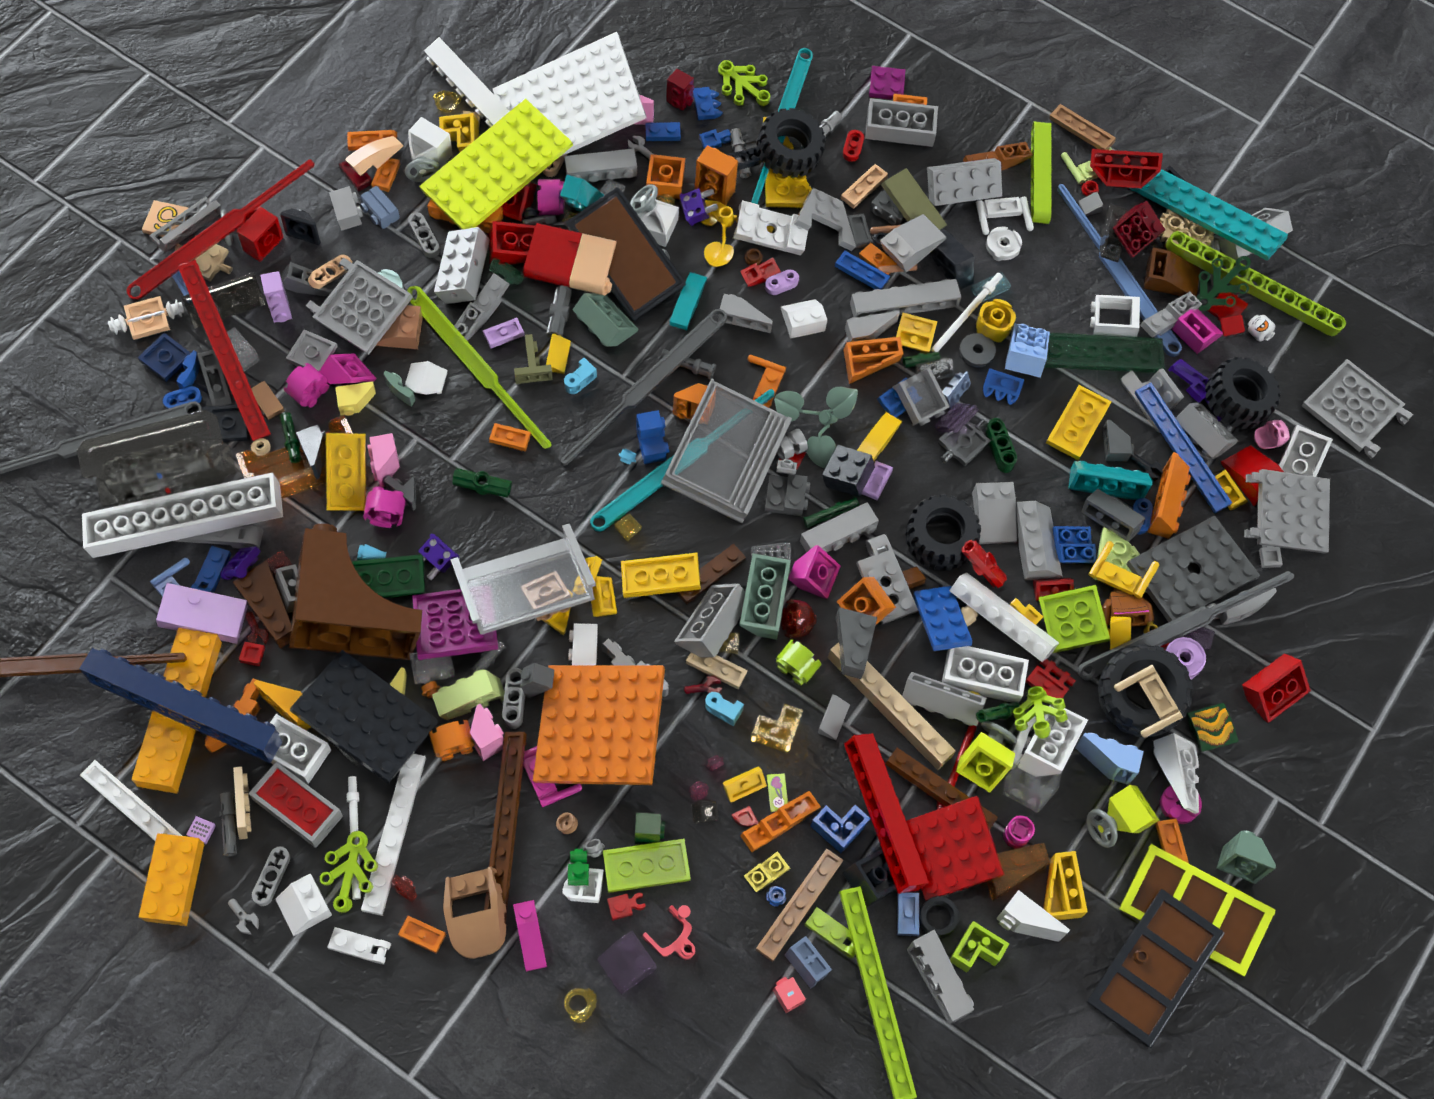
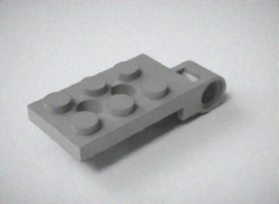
[175,525,263,549]
[856,534,918,625]

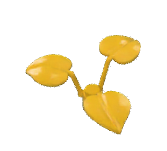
[701,200,775,267]

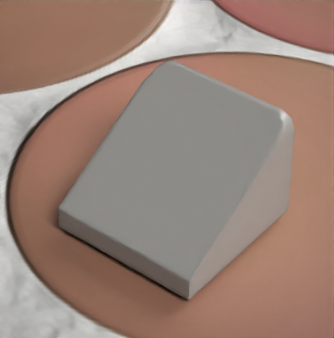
[1078,192,1103,216]

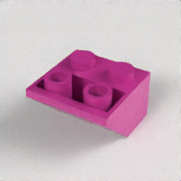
[1172,309,1223,354]

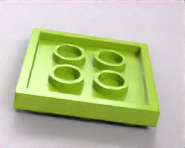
[1039,585,1110,653]

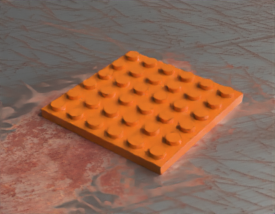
[533,665,665,785]

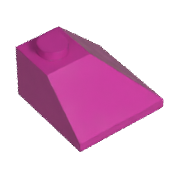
[319,354,377,384]
[788,545,841,598]

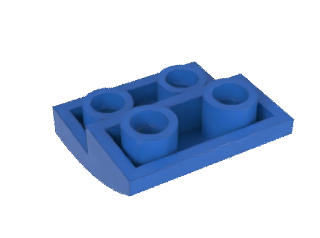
[1053,526,1096,563]

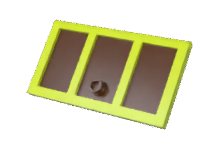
[1119,844,1276,976]

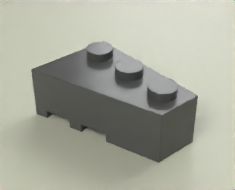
[836,607,877,679]

